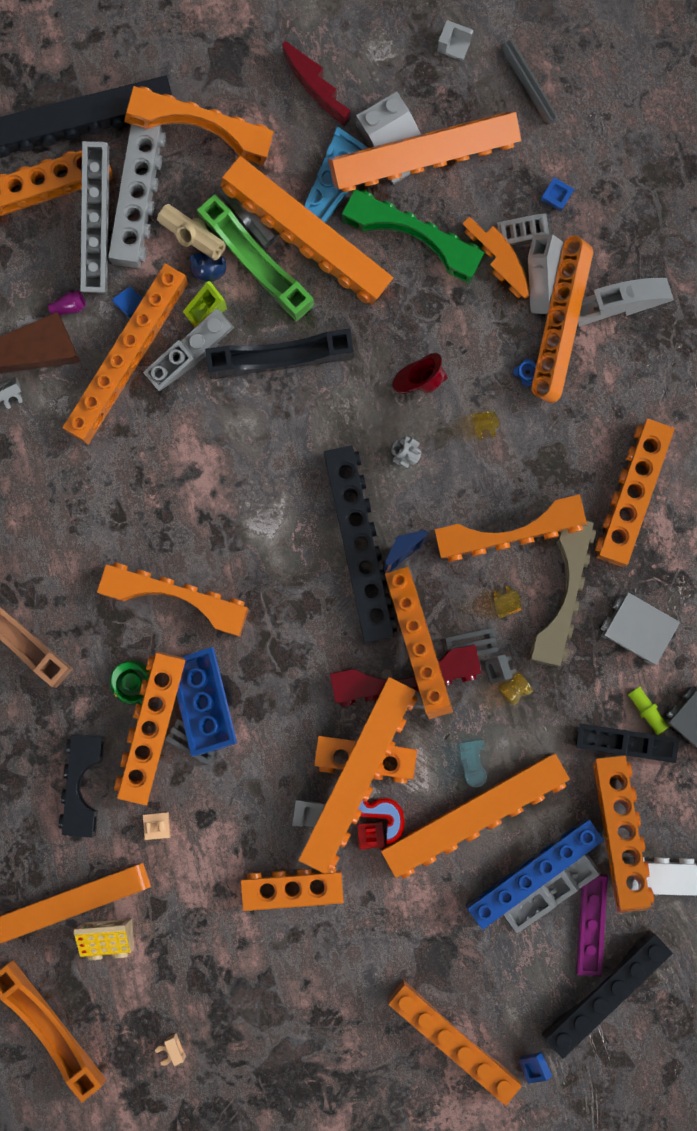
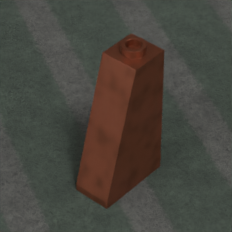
[0,312,80,373]

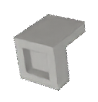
[437,20,473,61]
[292,799,326,827]

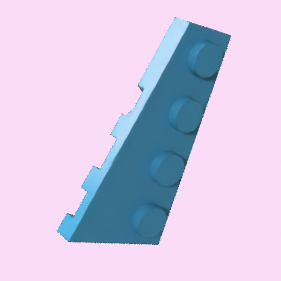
[304,126,368,223]

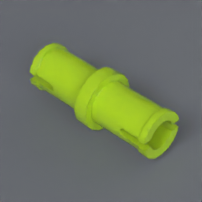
[628,686,670,735]

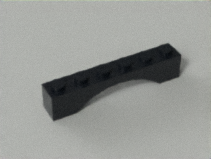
[205,328,354,379]
[542,930,673,1059]

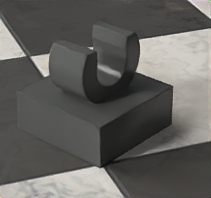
[484,654,517,685]

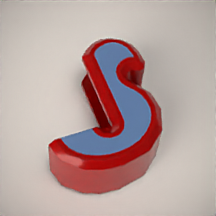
[358,797,405,844]

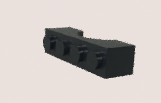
[59,734,105,838]

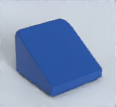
[112,287,143,319]

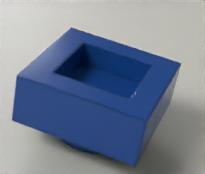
[541,177,574,212]
[518,1052,552,1084]

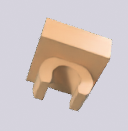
[143,812,171,840]
[155,1033,186,1066]

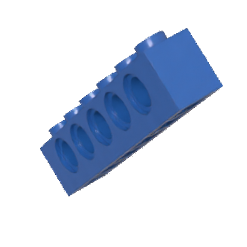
[465,818,604,930]

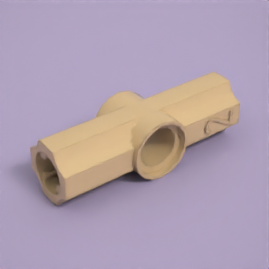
[157,204,226,261]

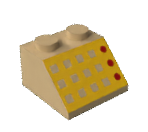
[74,919,134,960]

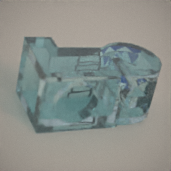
[458,739,487,787]

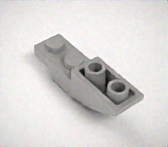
[578,278,674,327]
[143,309,234,391]

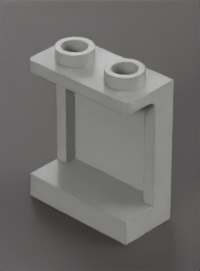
[600,593,680,666]

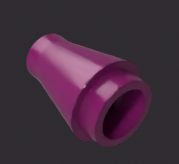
[48,290,86,316]

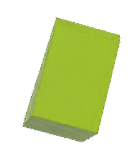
[183,281,227,328]

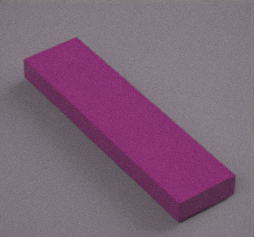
[576,874,608,977]

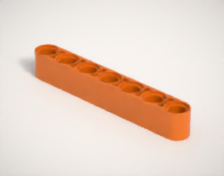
[532,235,593,403]
[0,863,151,944]

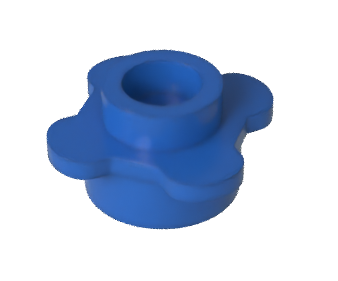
[513,358,536,387]

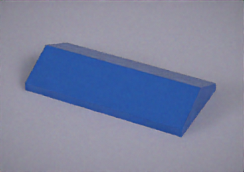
[177,647,237,757]

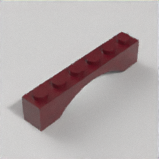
[330,644,482,707]

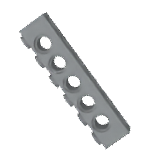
[108,124,166,269]
[81,141,109,294]

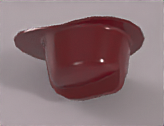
[392,353,448,393]

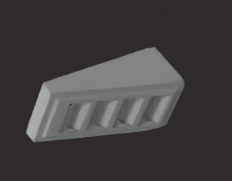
[497,213,549,246]

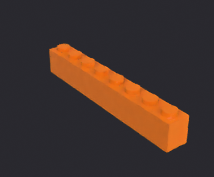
[328,111,521,192]
[220,156,394,306]
[298,677,418,874]
[380,753,570,879]

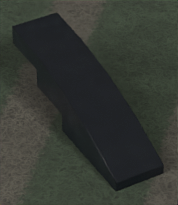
[576,723,679,763]

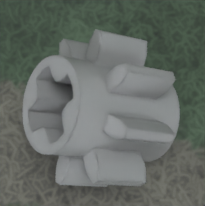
[391,436,421,468]

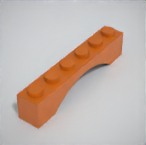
[124,86,274,166]
[435,494,587,562]
[97,562,249,637]
[0,960,106,1103]
[387,980,522,1106]

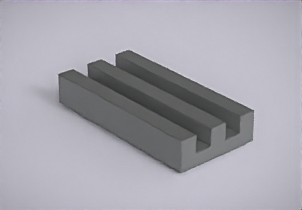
[445,627,498,656]
[165,719,216,765]

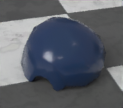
[190,254,226,282]

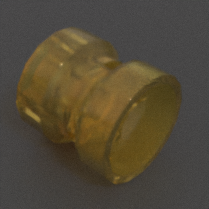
[499,672,533,706]

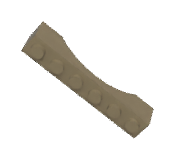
[529,521,596,667]

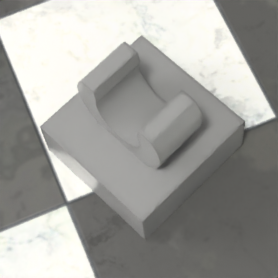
[0,377,23,409]

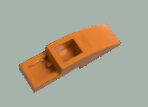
[463,217,530,299]

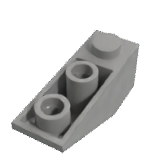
[528,234,564,314]

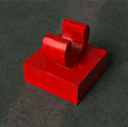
[357,822,384,850]

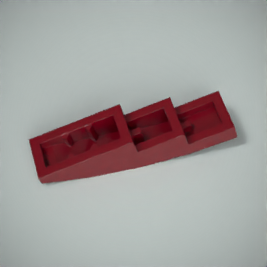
[282,41,350,127]

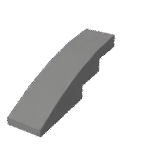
[504,853,601,933]

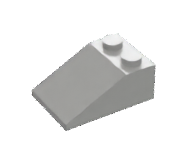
[356,92,421,185]

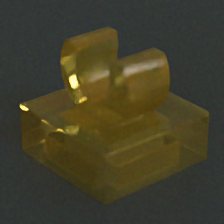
[471,411,499,439]
[493,586,522,619]

